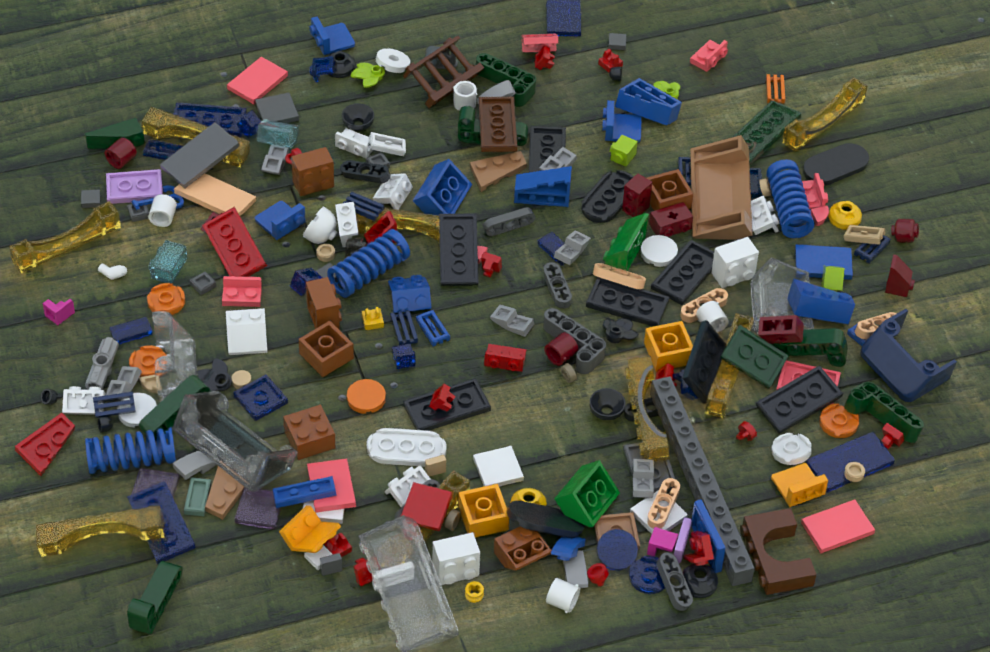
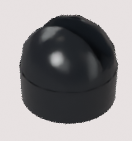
[609,66,622,81]
[41,388,58,405]
[97,416,113,433]

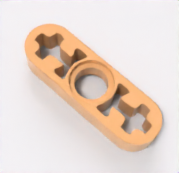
[593,263,646,289]
[680,288,728,323]
[855,312,897,339]
[647,478,680,529]

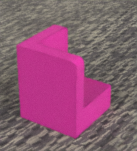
[43,299,75,325]
[647,527,678,557]

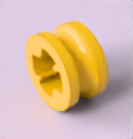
[465,581,484,603]

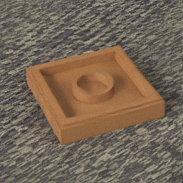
[594,512,640,553]

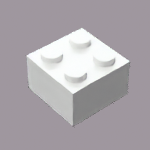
[711,237,759,288]
[432,532,480,585]

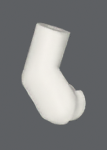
[98,264,127,280]

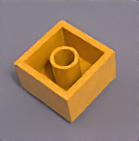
[644,321,693,372]
[458,484,509,538]

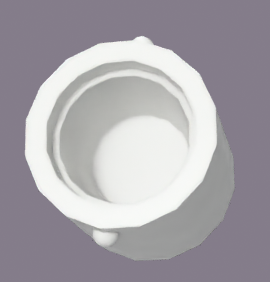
[453,81,477,111]
[148,194,177,227]
[696,301,729,333]
[546,578,580,613]

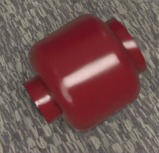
[891,219,919,243]

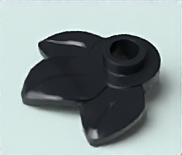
[603,318,639,343]
[197,358,232,393]

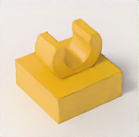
[362,307,384,330]

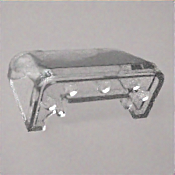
[751,257,814,333]
[152,311,197,402]

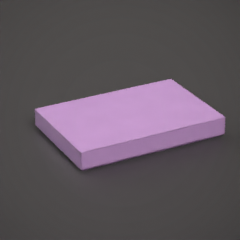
[106,169,163,204]

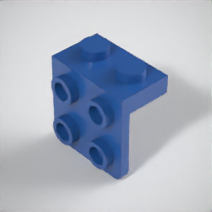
[309,16,355,55]
[602,100,641,142]
[255,201,306,240]
[388,275,431,313]

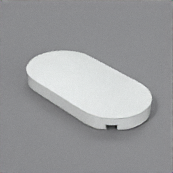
[367,428,446,467]

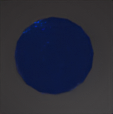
[596,529,638,571]
[629,556,670,594]

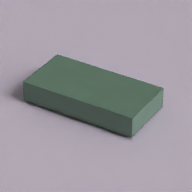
[184,478,211,516]

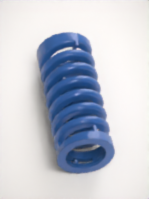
[766,159,815,238]
[327,229,410,298]
[85,427,176,474]

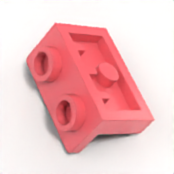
[522,33,558,52]
[690,40,728,72]
[802,173,828,210]
[222,276,262,307]

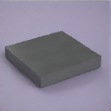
[255,93,299,128]

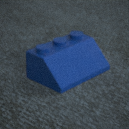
[413,159,472,218]

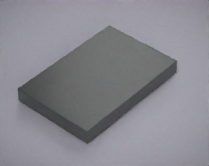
[623,439,675,493]

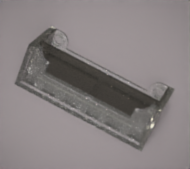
[172,391,297,492]

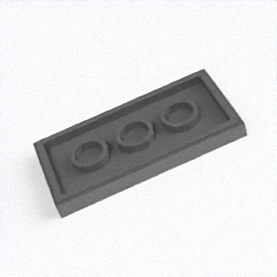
[160,122,239,189]

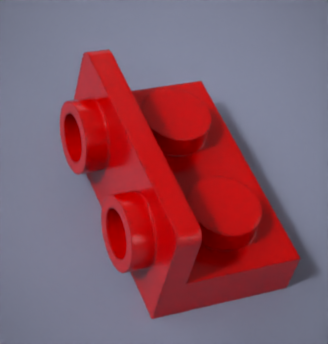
[484,344,526,372]
[683,531,714,566]

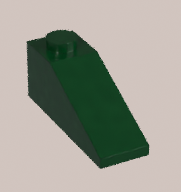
[85,118,145,149]

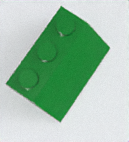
[603,213,649,271]
[554,460,620,527]

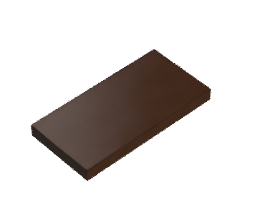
[478,97,517,152]

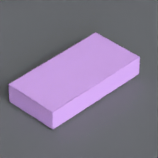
[674,517,692,563]

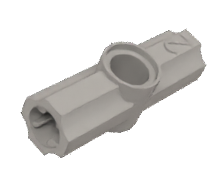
[85,337,119,390]

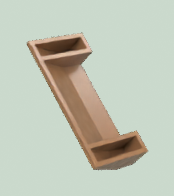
[690,135,753,240]

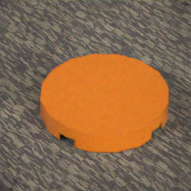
[147,283,185,316]
[129,345,168,377]
[347,379,386,414]
[819,404,859,438]

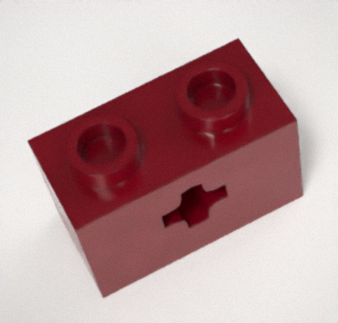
[622,173,652,217]
[649,202,693,237]
[758,315,804,344]

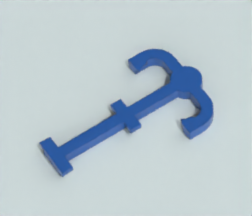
[131,185,184,210]

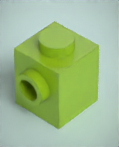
[610,135,638,167]
[822,265,845,292]

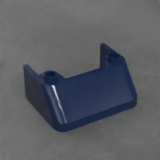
[860,308,957,402]

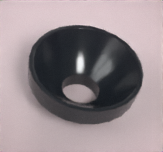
[324,51,356,78]
[342,103,374,131]
[589,388,625,420]
[682,563,718,598]

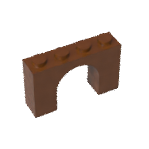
[740,508,817,595]

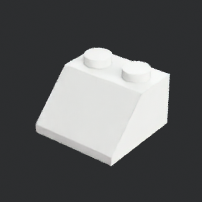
[226,308,267,355]

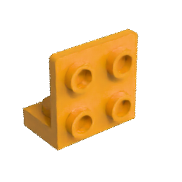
[771,463,828,507]
[279,505,341,553]

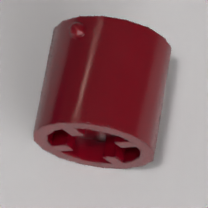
[104,137,137,169]
[544,332,578,366]

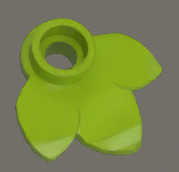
[351,62,385,88]
[653,81,680,100]

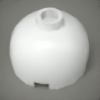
[303,206,337,244]

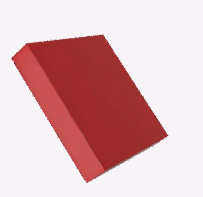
[400,482,453,531]

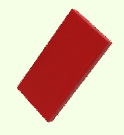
[202,207,267,277]

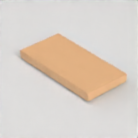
[174,173,256,216]

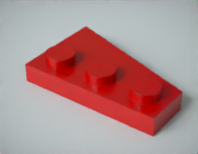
[15,413,75,476]

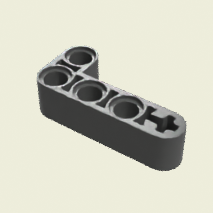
[543,308,606,374]

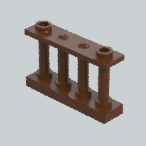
[403,36,484,109]

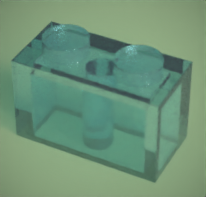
[257,119,299,148]
[148,240,188,284]

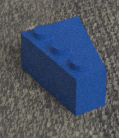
[615,78,682,125]
[514,166,572,207]
[787,279,855,324]

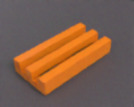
[766,74,785,104]

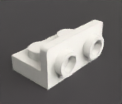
[335,128,373,158]
[372,173,413,211]
[751,196,780,235]
[336,202,358,247]
[62,386,106,415]
[385,465,432,507]

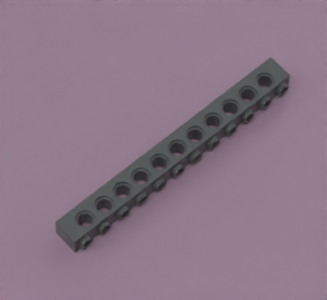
[650,376,754,586]

